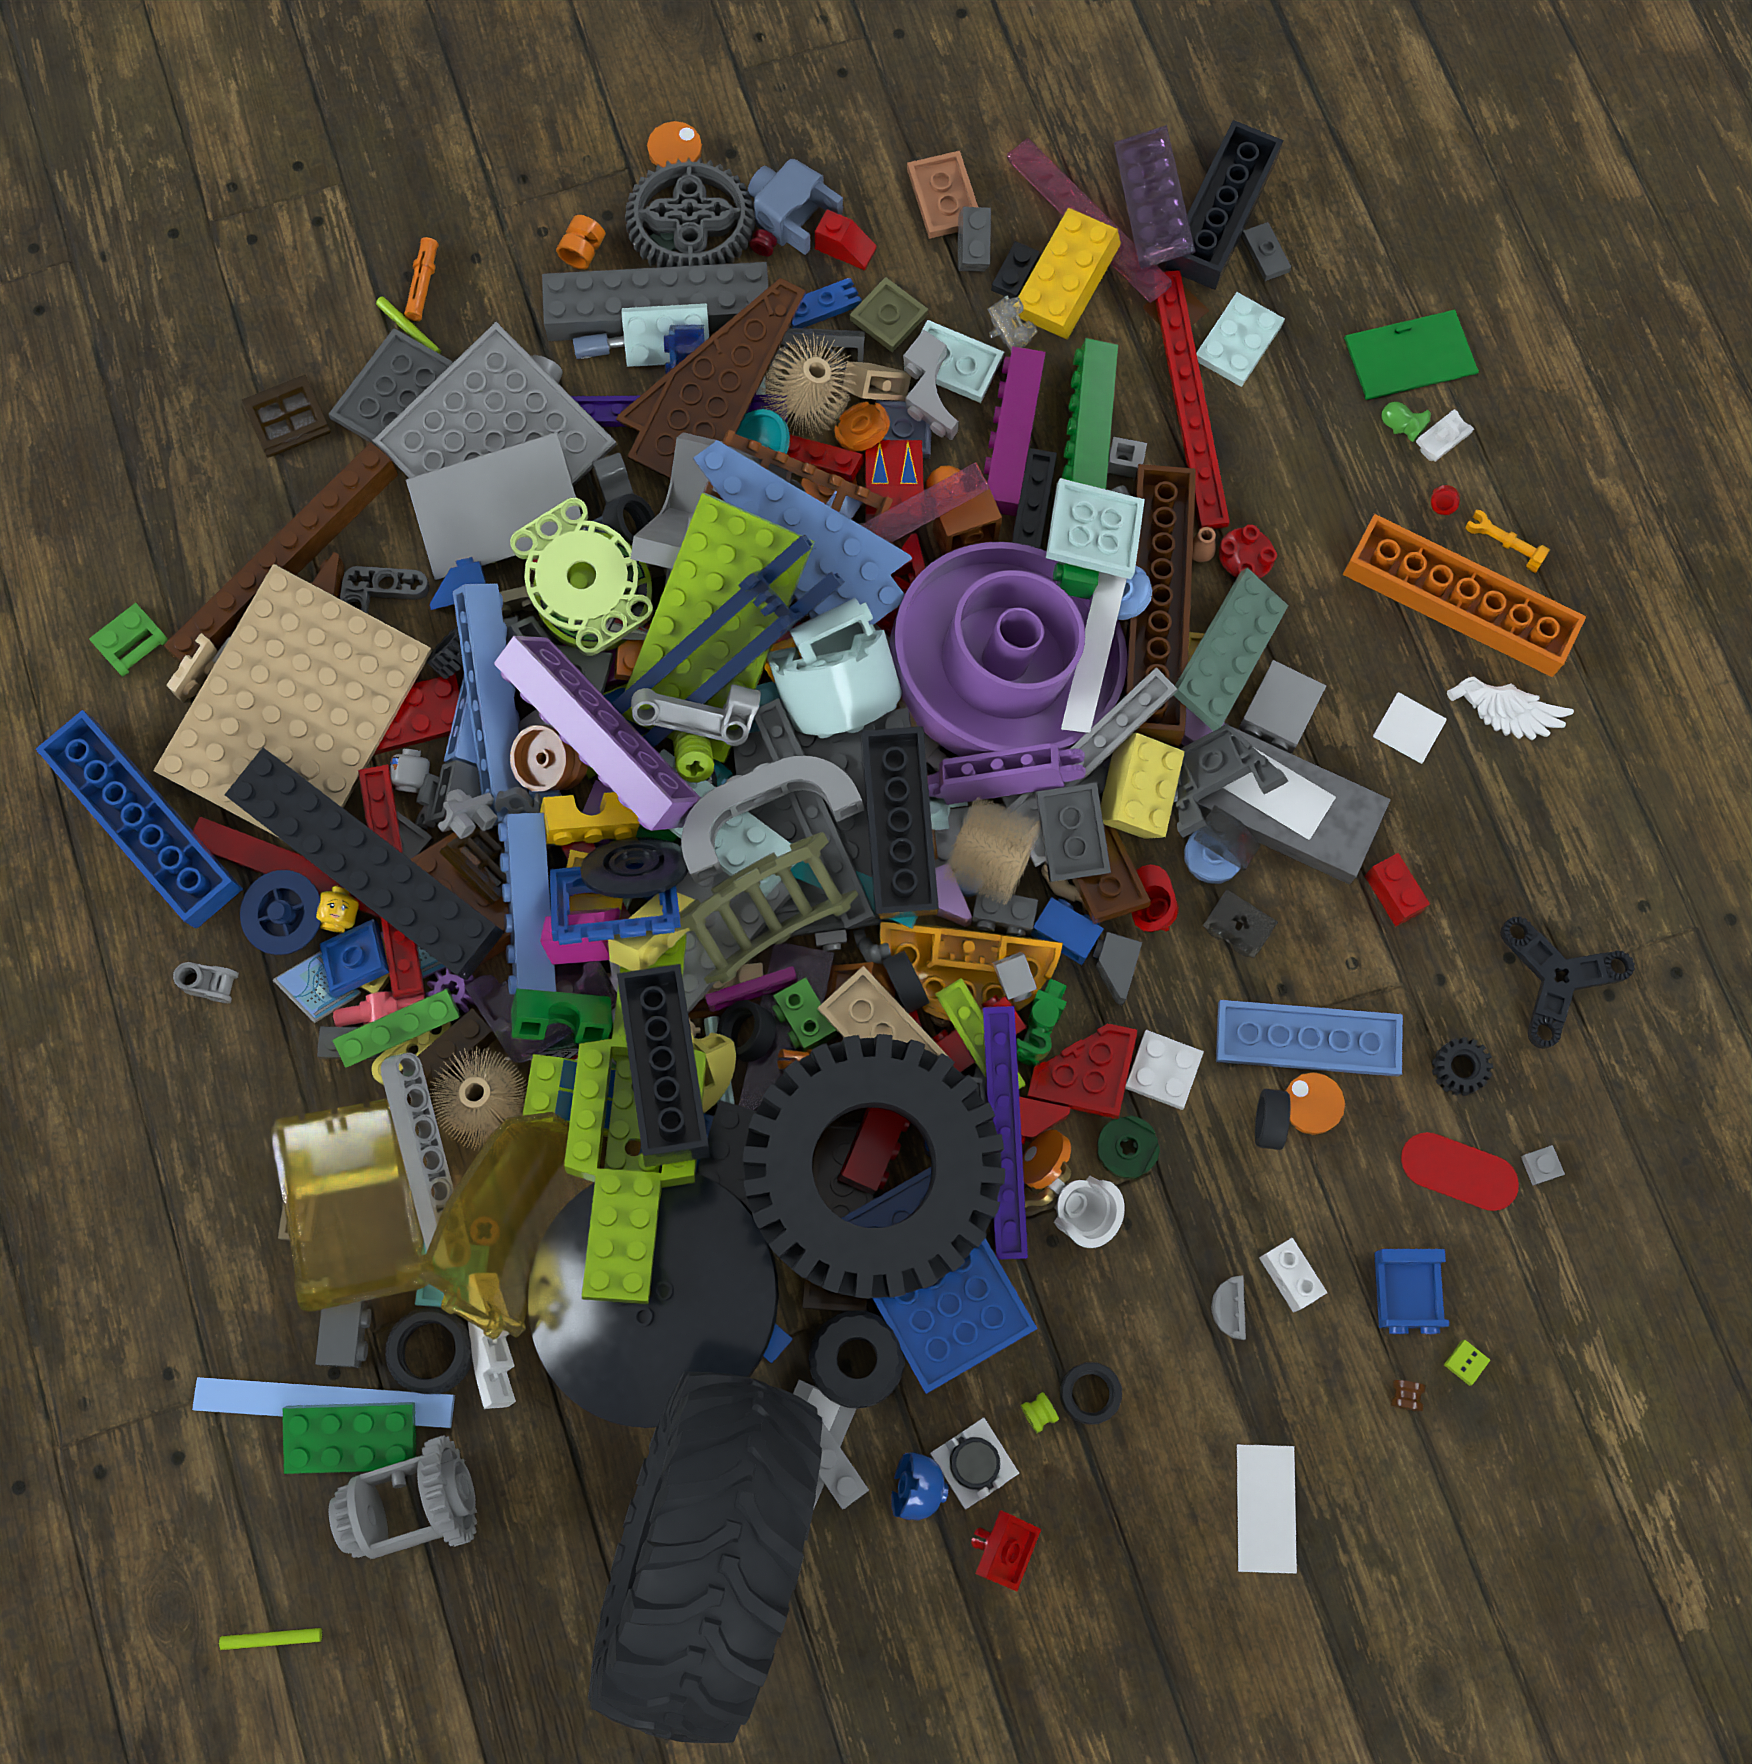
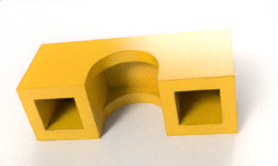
[540,792,640,846]

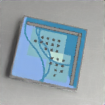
[273,952,361,1023]

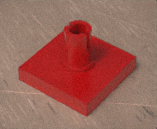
[971,1510,1041,1592]

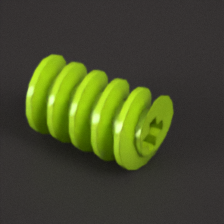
[673,730,714,783]

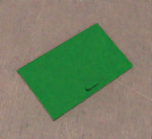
[1344,310,1479,400]

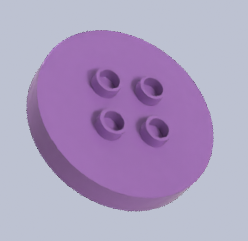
[889,542,1127,757]

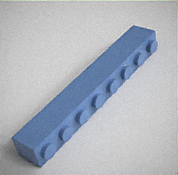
[453,584,527,826]

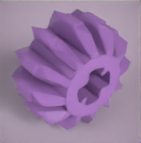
[425,968,479,1014]

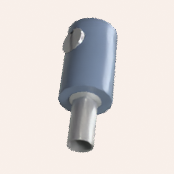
[573,333,625,359]

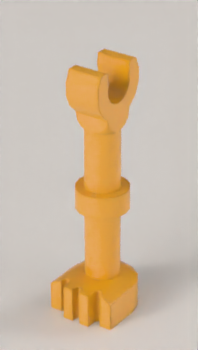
[1465,509,1550,573]

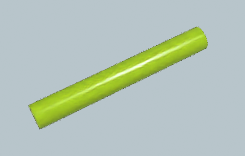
[376,296,441,354]
[219,1628,322,1650]

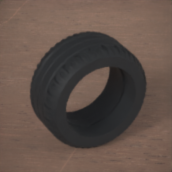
[385,1307,473,1394]

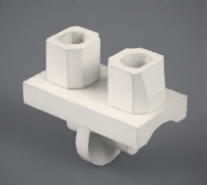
[1416,409,1474,462]

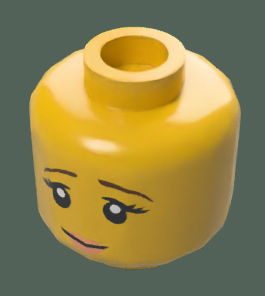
[316,886,359,933]

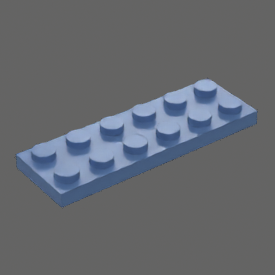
[1216,1000,1403,1077]

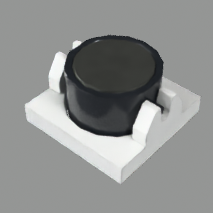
[930,1418,1019,1510]

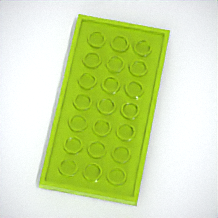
[622,492,815,763]

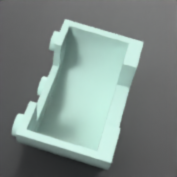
[789,598,876,665]
[767,630,902,738]

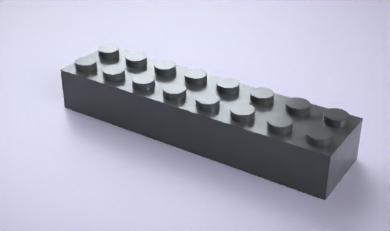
[542,262,768,341]

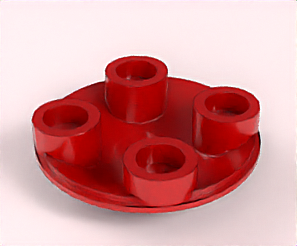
[1219,525,1277,579]

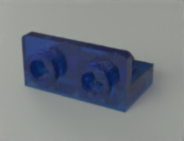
[664,325,705,374]

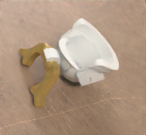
[1024,1161,1125,1248]

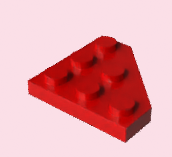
[1028,1023,1138,1119]

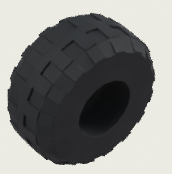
[809,1310,905,1409]

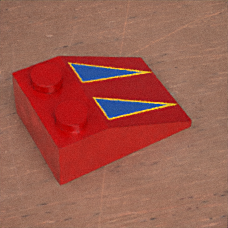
[865,440,924,524]

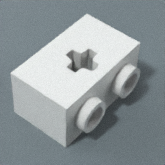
[1259,1238,1327,1312]

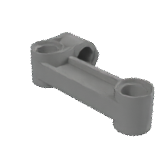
[631,684,761,746]

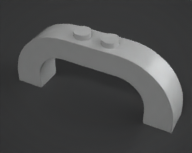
[681,756,864,884]

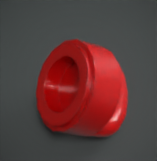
[1431,485,1460,515]

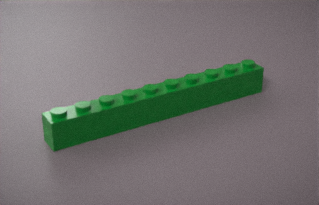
[1053,338,1118,600]

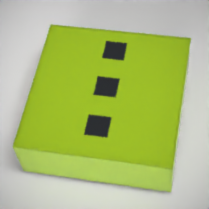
[1444,1340,1490,1386]

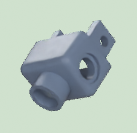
[748,159,843,255]

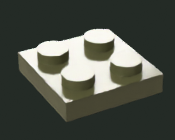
[850,277,928,353]

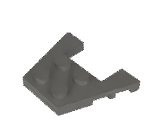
[1176,724,1289,838]

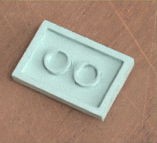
[1196,292,1285,387]
[622,304,709,367]
[904,320,1004,403]

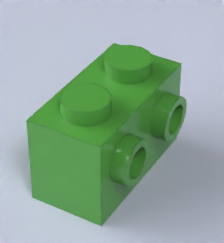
[772,978,837,1052]

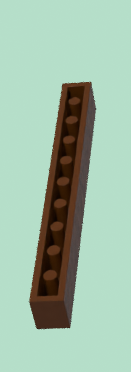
[164,442,398,663]

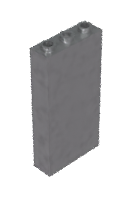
[1197,727,1391,885]

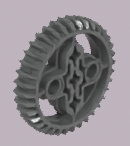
[625,157,755,268]

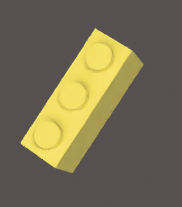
[608,892,695,971]

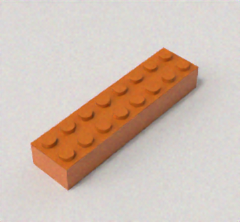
[1343,514,1586,677]

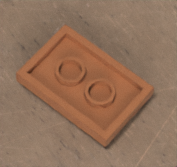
[907,151,978,239]

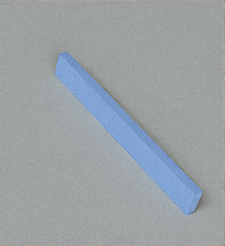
[192,1377,455,1428]

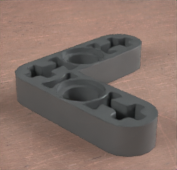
[340,566,430,614]

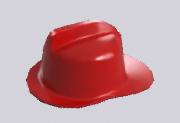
[1132,864,1179,932]

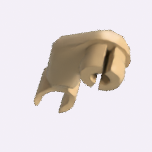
[1041,861,1087,910]

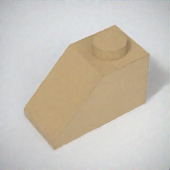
[842,361,911,401]

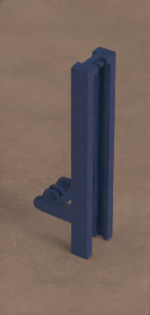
[611,535,845,748]

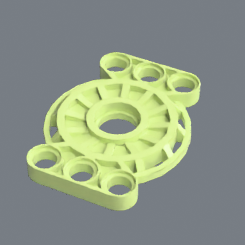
[510,498,653,656]

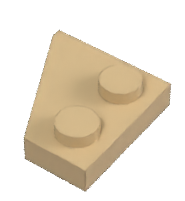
[167,633,218,703]

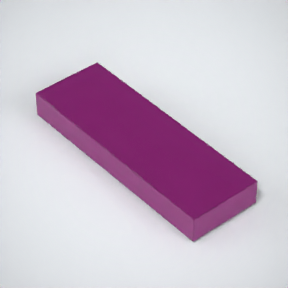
[705,966,798,1012]

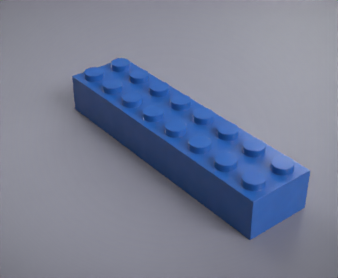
[36,710,243,929]

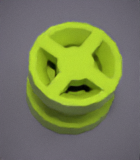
[1020,1392,1059,1433]

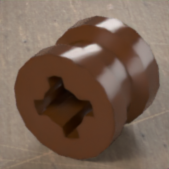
[1390,1380,1426,1412]

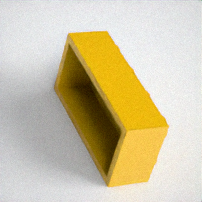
[1014,208,1121,340]

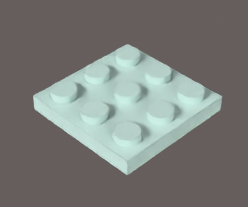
[1046,478,1145,579]

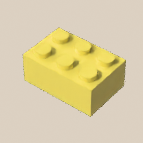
[1100,733,1185,839]

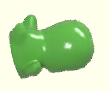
[1381,401,1431,442]

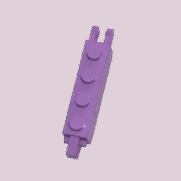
[927,743,1086,805]

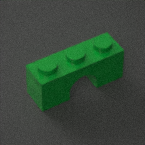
[511,988,612,1044]

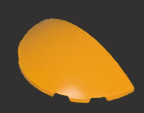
[880,921,1063,1021]

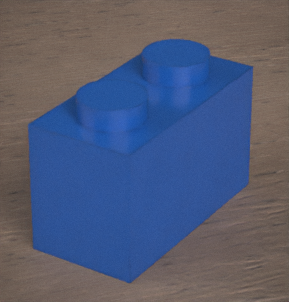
[1031,897,1104,965]

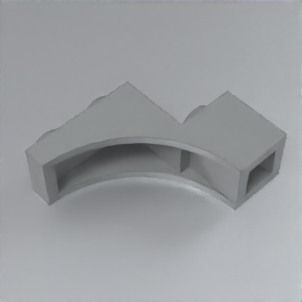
[903,330,958,440]

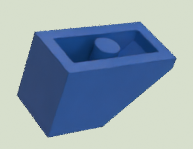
[430,557,487,610]

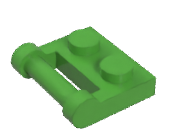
[89,603,169,677]

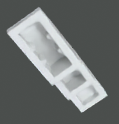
[467,1273,516,1409]

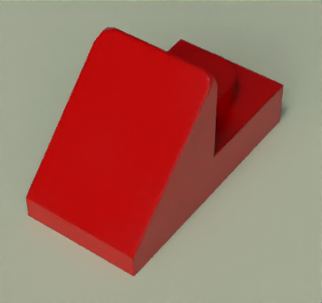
[891,534,925,584]

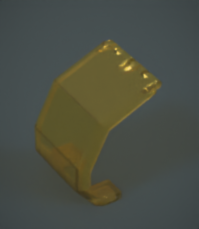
[271,1099,431,1312]

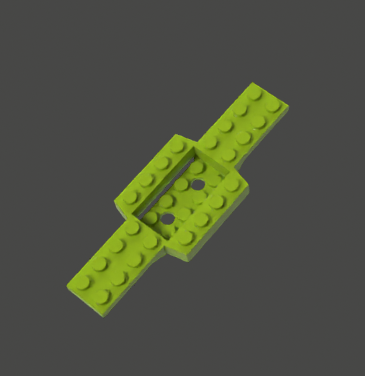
[564,934,707,1304]

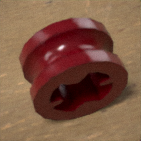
[749,229,777,256]

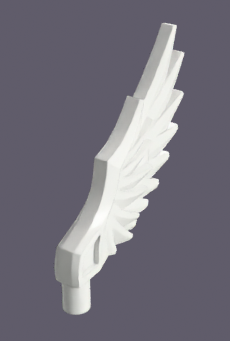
[1447,677,1574,740]

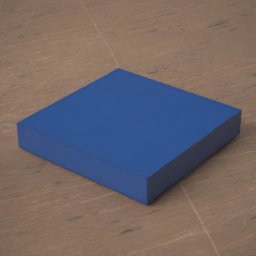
[320,919,389,998]

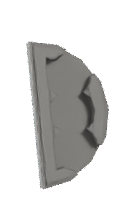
[1211,1275,1246,1340]

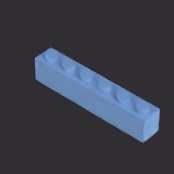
[498,813,556,996]

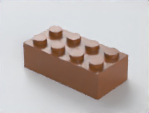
[410,832,511,966]

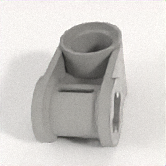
[173,962,239,1003]

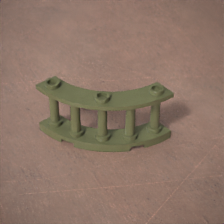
[675,832,859,984]

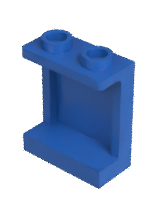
[1374,1249,1449,1334]

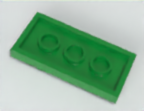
[283,1402,416,1474]

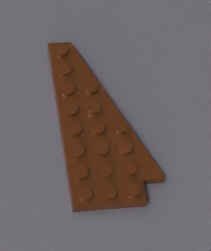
[616,278,806,480]

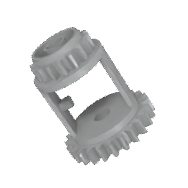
[329,1436,477,1559]

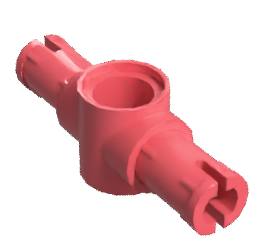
[333,992,426,1027]

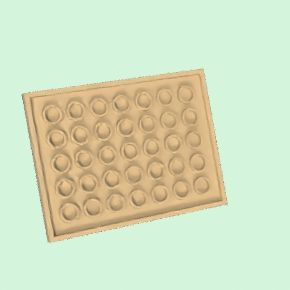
[153,564,432,837]

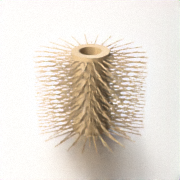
[759,333,857,439]
[944,796,1041,905]
[430,1046,528,1151]

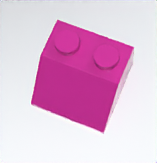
[540,907,620,964]

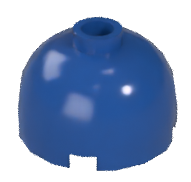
[891,1452,949,1520]

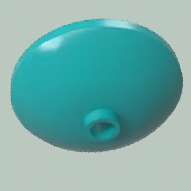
[736,409,790,454]

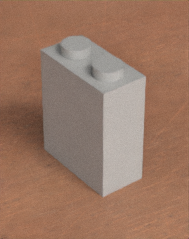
[1238,660,1326,754]

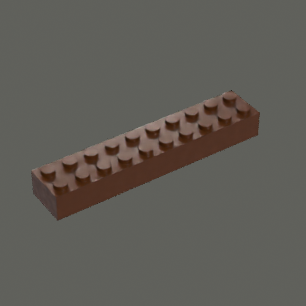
[1123,464,1196,746]

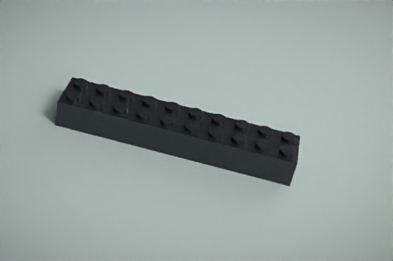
[224,747,505,981]

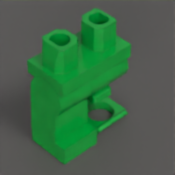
[1016,979,1067,1068]

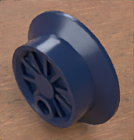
[240,870,321,955]

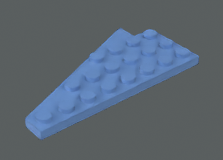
[693,440,912,625]

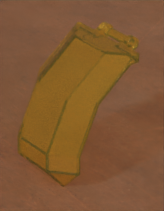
[418,1112,601,1340]

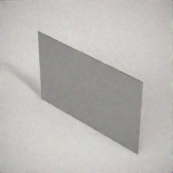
[406,432,586,580]

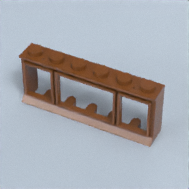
[703,429,893,535]

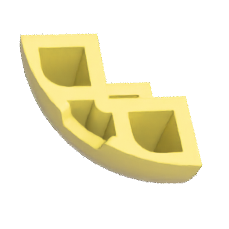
[691,1033,736,1114]

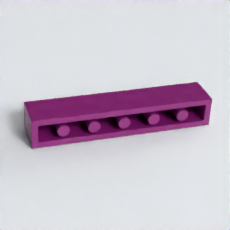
[981,346,1046,516]

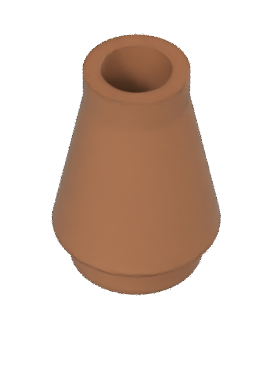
[1192,527,1216,562]

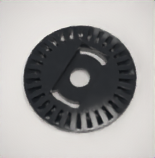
[580,837,689,899]

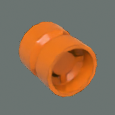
[556,215,606,270]

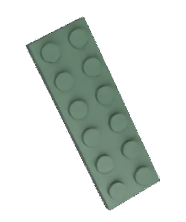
[1173,568,1288,731]

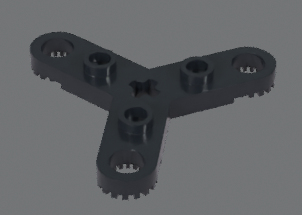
[1501,916,1635,1049]

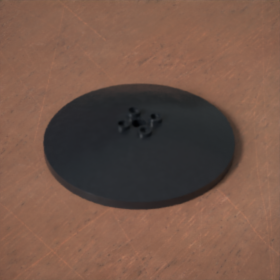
[528,1166,779,1428]

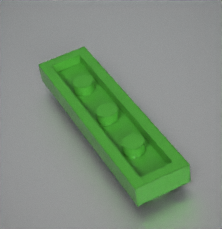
[333,988,461,1068]

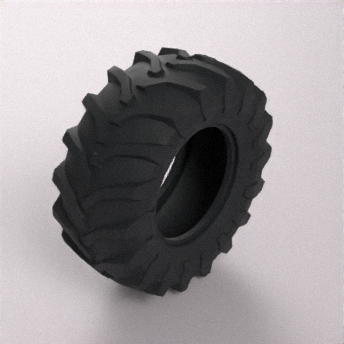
[588,1371,822,1743]

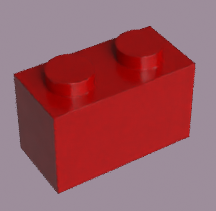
[1365,853,1430,927]

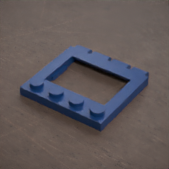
[550,863,681,945]

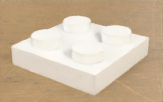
[1125,1030,1204,1110]

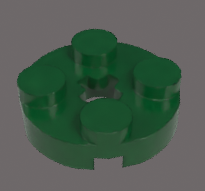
[1097,1116,1160,1179]

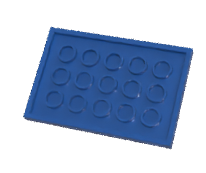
[842,1167,1038,1394]

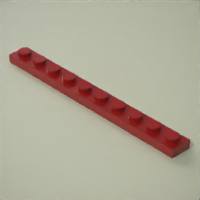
[1151,270,1230,529]

